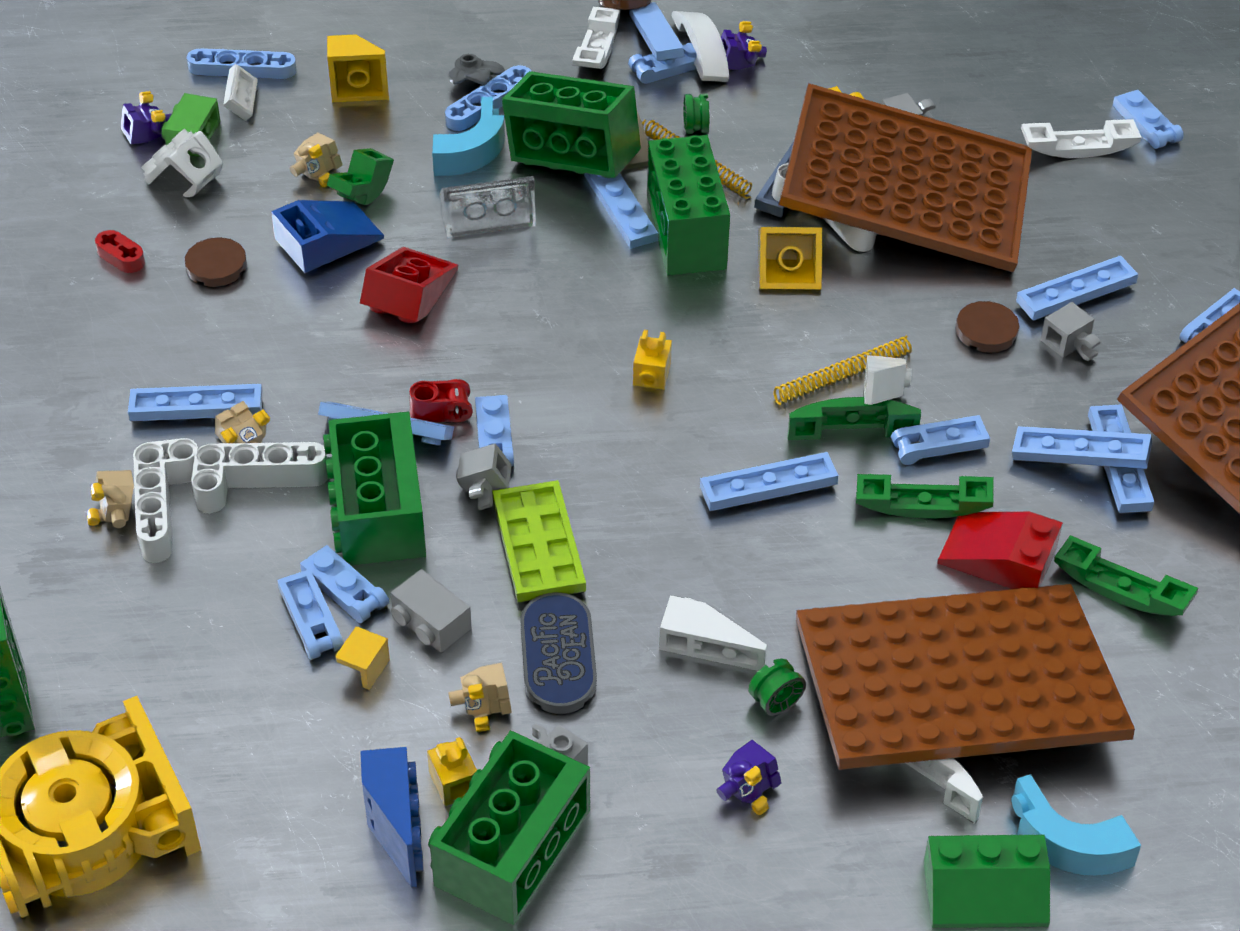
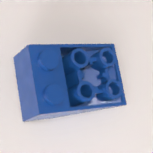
[271,200,384,273]
[360,747,424,887]

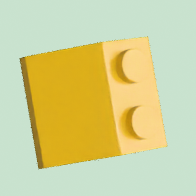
[327,34,389,103]
[758,227,822,290]

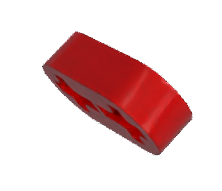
[95,230,145,273]

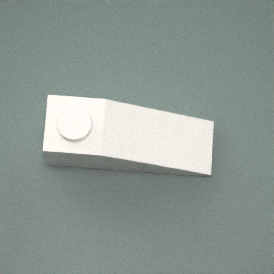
[864,355,912,405]
[659,595,767,671]

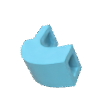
[432,97,505,176]
[1011,774,1141,876]

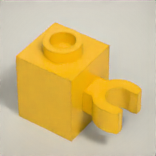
[633,330,672,390]
[427,737,477,806]

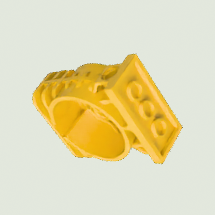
[0,696,201,918]

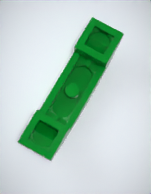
[787,397,921,441]
[856,474,994,518]
[1054,535,1198,616]

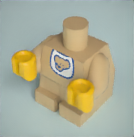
[290,132,343,188]
[215,401,270,443]
[87,470,134,528]
[448,662,512,732]

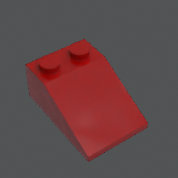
[360,247,458,323]
[937,511,1063,589]

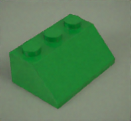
[923,835,1050,928]

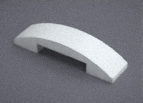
[572,6,620,69]
[671,11,729,82]
[1021,119,1142,158]
[906,758,983,823]

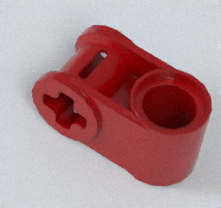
[409,379,473,423]

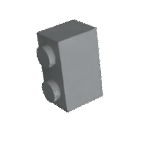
[390,569,472,653]

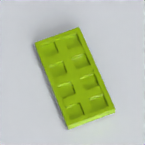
[492,480,586,603]

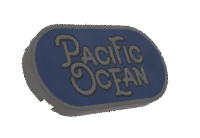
[520,592,597,714]

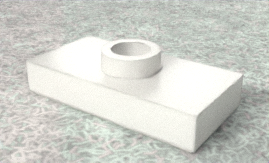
[223,64,258,121]

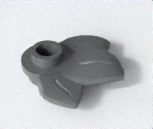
[449,54,505,85]

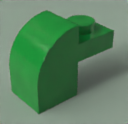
[327,148,394,206]

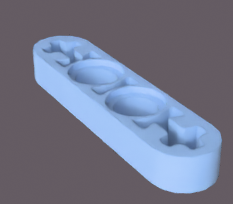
[187,48,297,79]
[445,65,531,131]

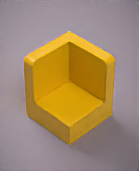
[336,626,390,690]

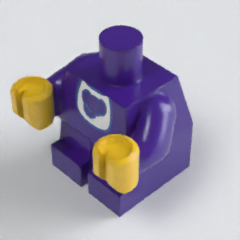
[721,21,767,70]
[121,91,172,144]
[716,740,782,815]

